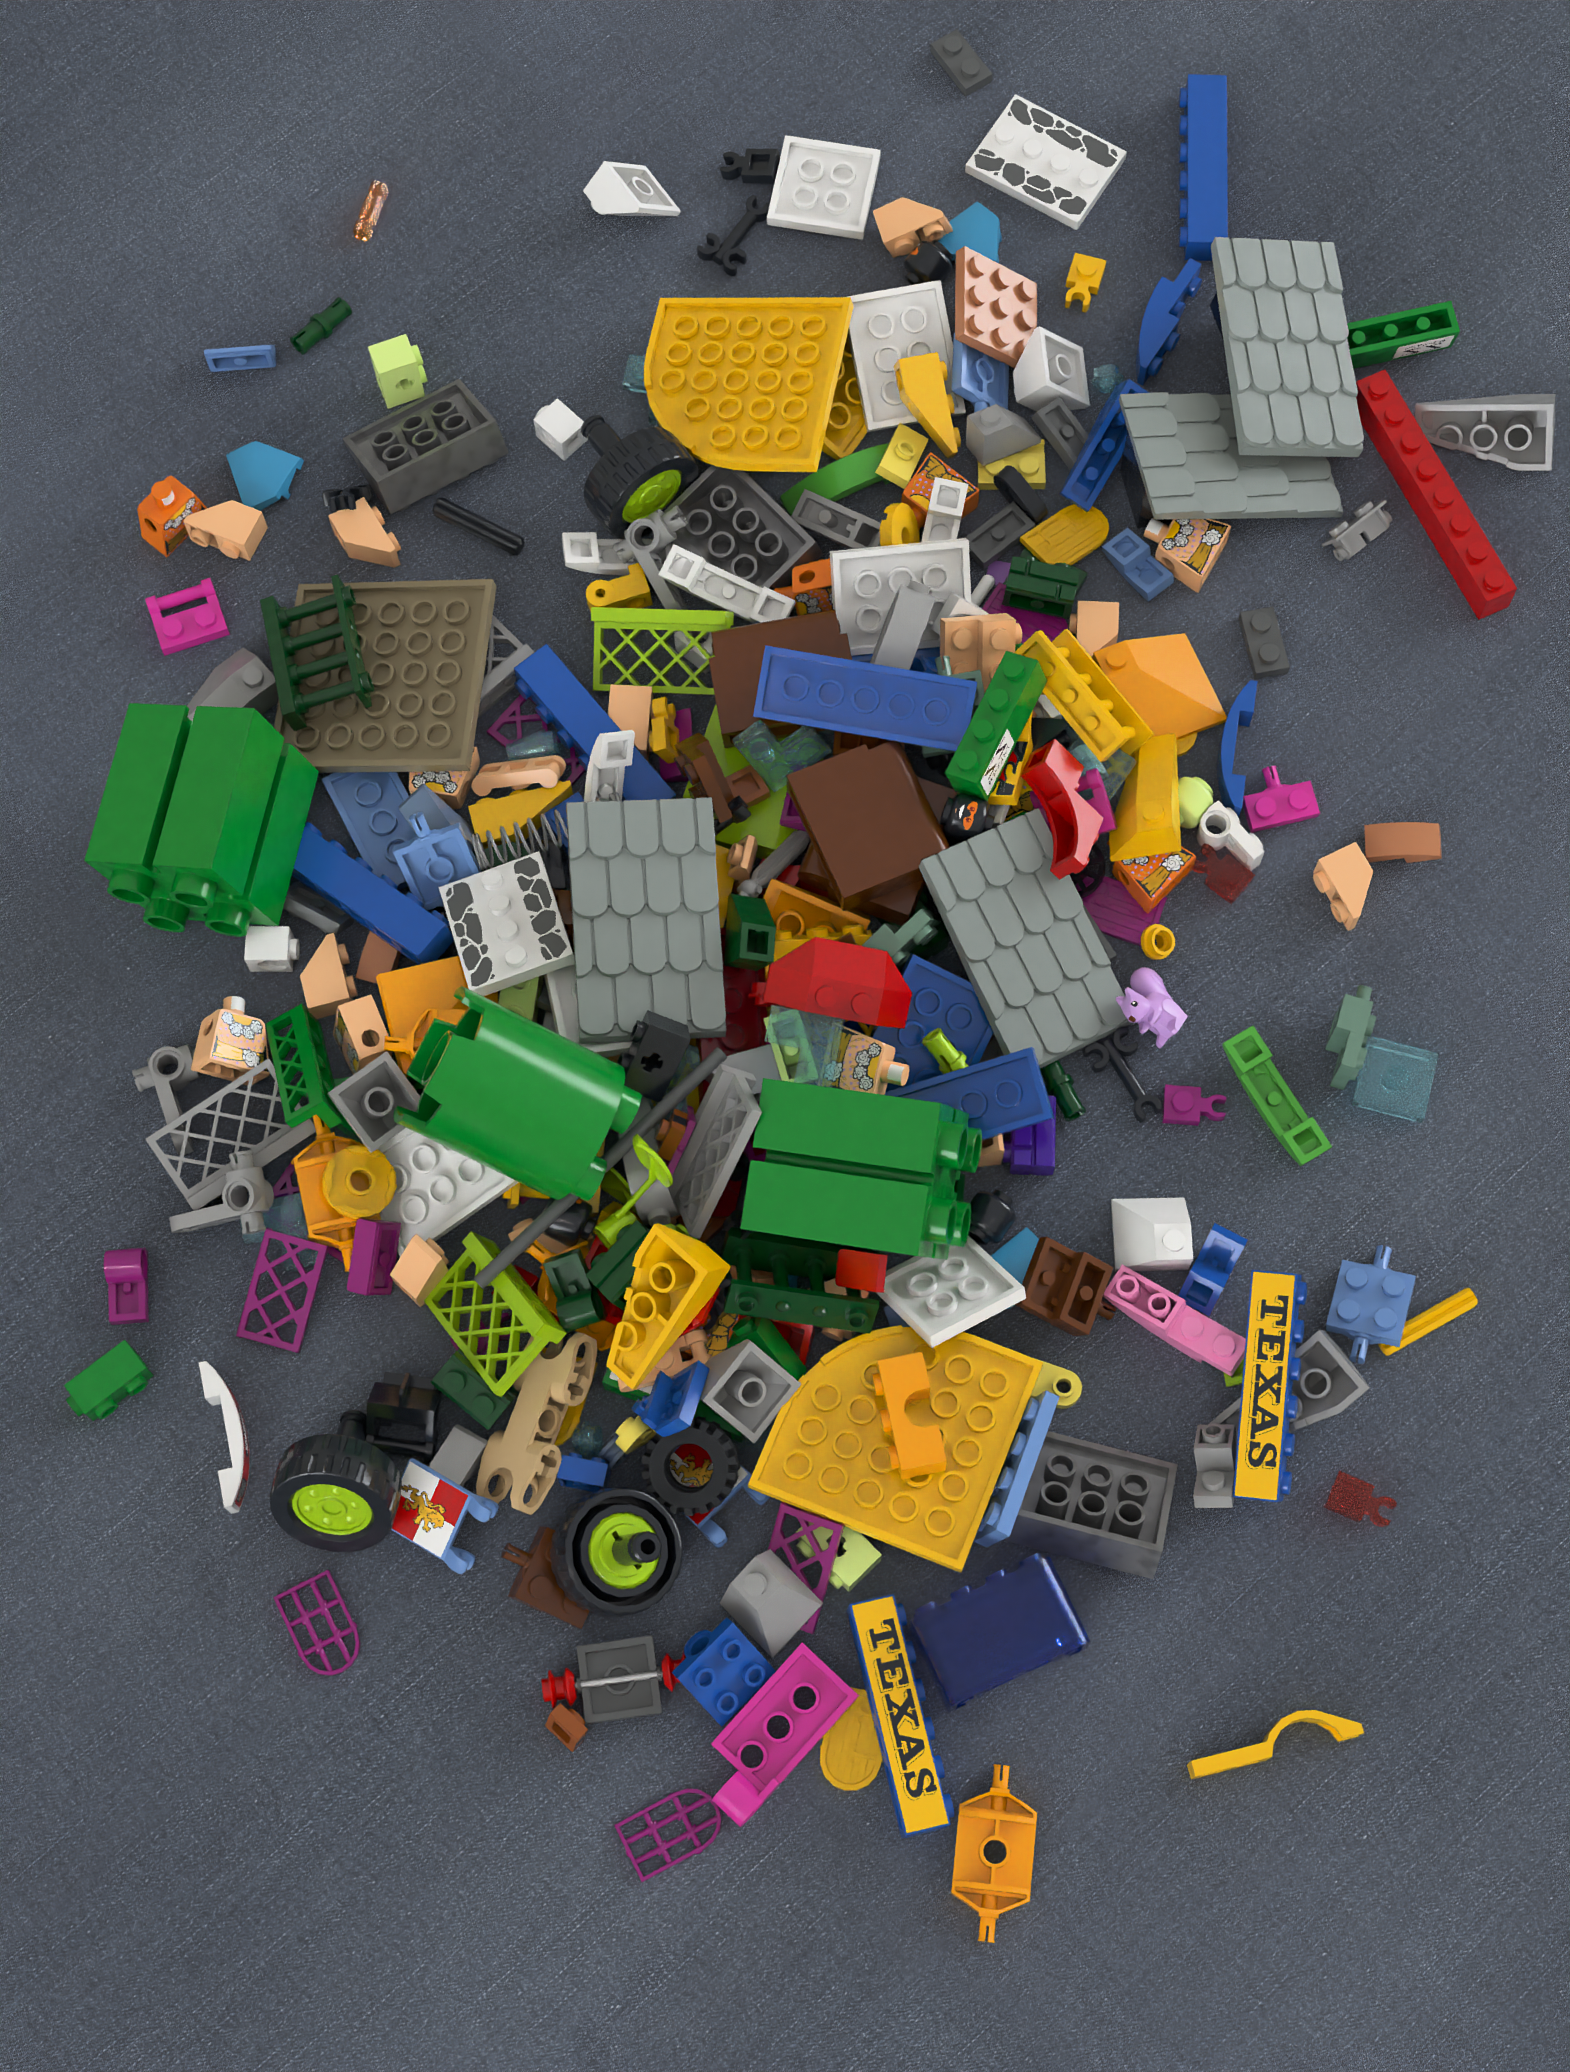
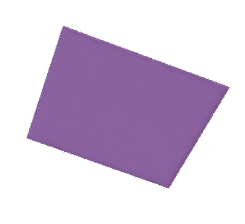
[986,560,1011,585]

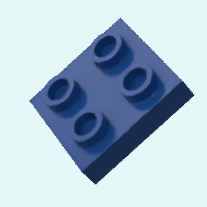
[671,1617,776,1726]

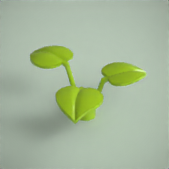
[594,1134,698,1249]

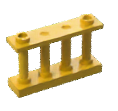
[1014,629,1154,762]

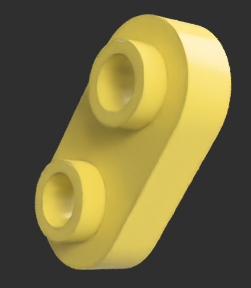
[1030,1358,1082,1409]
[615,1415,656,1454]

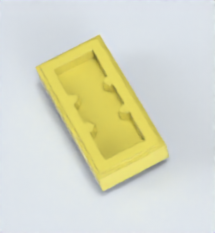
[875,423,929,489]

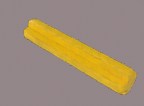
[1378,1288,1478,1356]

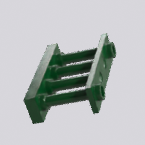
[260,575,374,731]
[720,1227,879,1334]

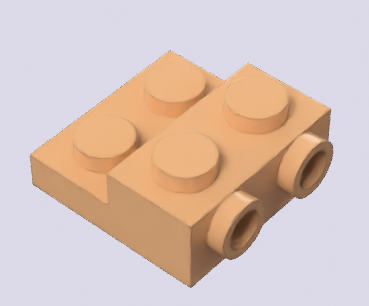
[940,613,1022,690]

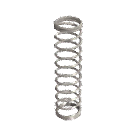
[471,792,621,871]

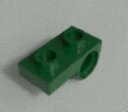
[543,1248,607,1332]

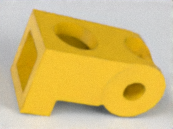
[586,563,653,612]

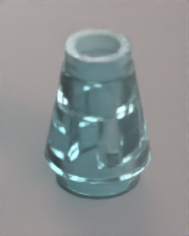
[506,729,560,761]

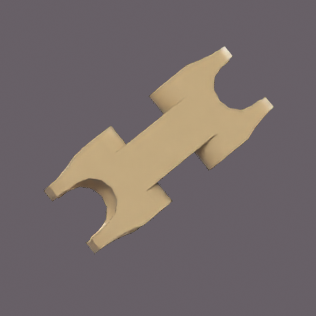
[476,1332,597,1515]

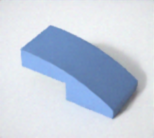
[1102,527,1174,602]

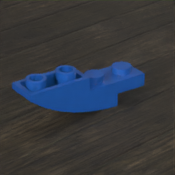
[1136,258,1202,386]

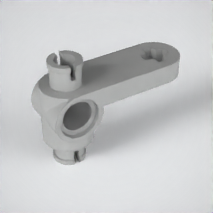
[613,505,688,610]
[132,1044,201,1156]
[169,1150,274,1235]

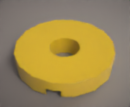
[879,503,920,546]
[322,1145,397,1219]

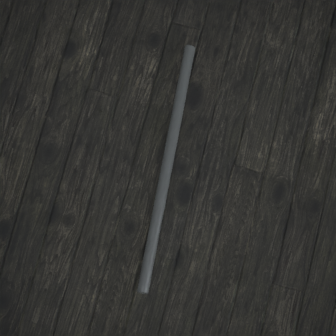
[473,1047,728,1289]

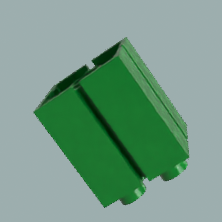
[84,703,319,937]
[740,1078,982,1260]

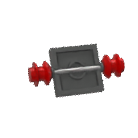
[541,1635,686,1725]

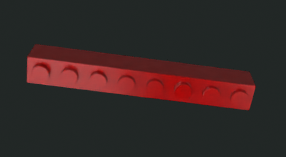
[1356,369,1517,620]

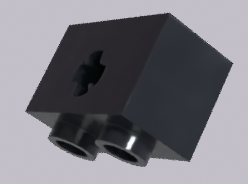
[617,1010,691,1102]

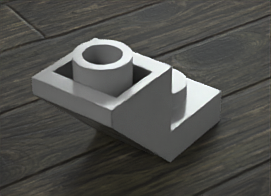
[1193,1423,1236,1508]
[428,1424,488,1487]

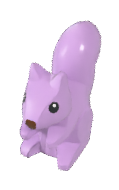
[1116,967,1188,1049]

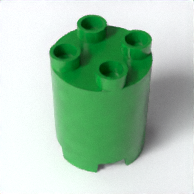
[393,986,642,1201]

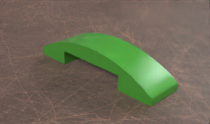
[780,443,915,516]
[1222,1025,1332,1166]

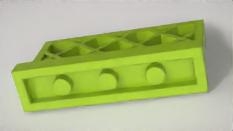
[591,607,734,695]
[424,1231,567,1397]

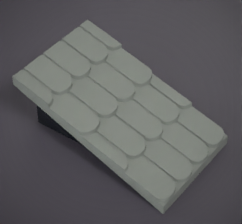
[1209,237,1364,457]
[1119,392,1343,529]
[566,797,726,1044]
[919,808,1131,1069]

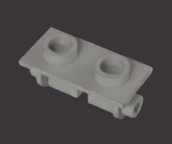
[1321,500,1392,561]

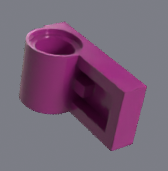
[104,1247,149,1325]

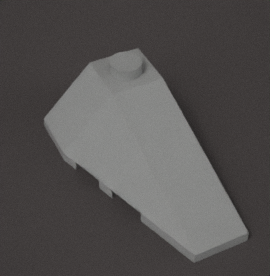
[1415,394,1556,471]
[187,647,279,721]
[1209,1330,1370,1451]

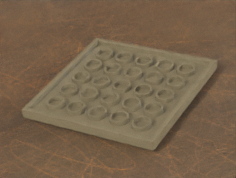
[274,579,497,773]

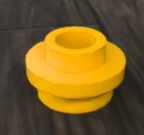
[1141,924,1175,960]

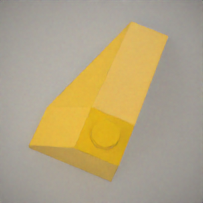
[1109,733,1181,862]
[606,1223,731,1390]

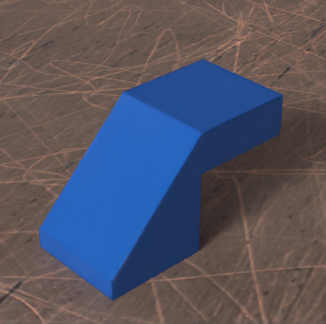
[1178,1223,1248,1316]

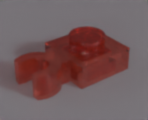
[1192,843,1255,905]
[1324,1471,1397,1527]

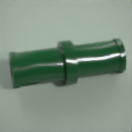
[290,297,352,355]
[1040,1060,1086,1122]

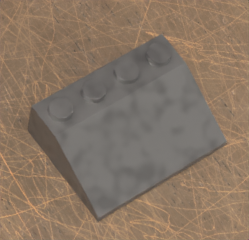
[342,379,509,514]
[663,465,824,590]
[1005,1431,1178,1579]

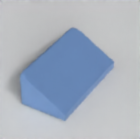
[204,345,276,372]

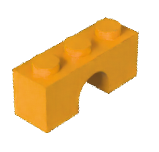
[872,1352,947,1479]

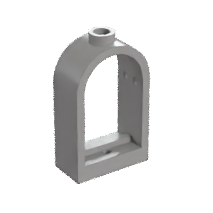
[870,580,935,670]
[618,1096,681,1227]

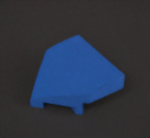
[631,1360,710,1437]

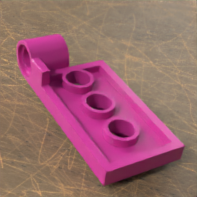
[711,1642,859,1827]

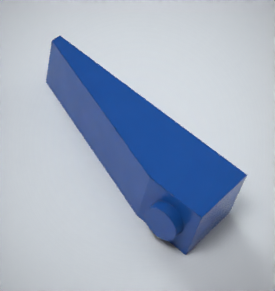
[1059,379,1149,512]

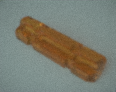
[353,180,389,241]

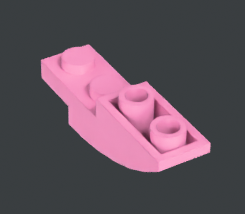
[1103,1264,1246,1377]

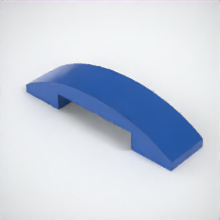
[1217,680,1257,818]

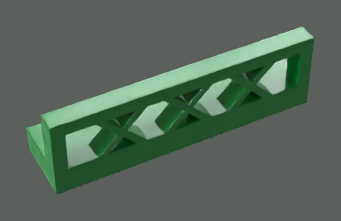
[265,1003,343,1128]

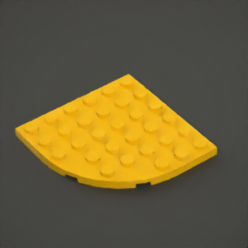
[644,297,853,472]
[748,1325,1043,1573]

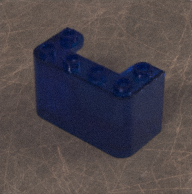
[909,1553,1091,1713]

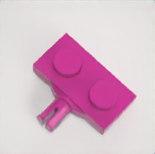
[1243,766,1320,833]

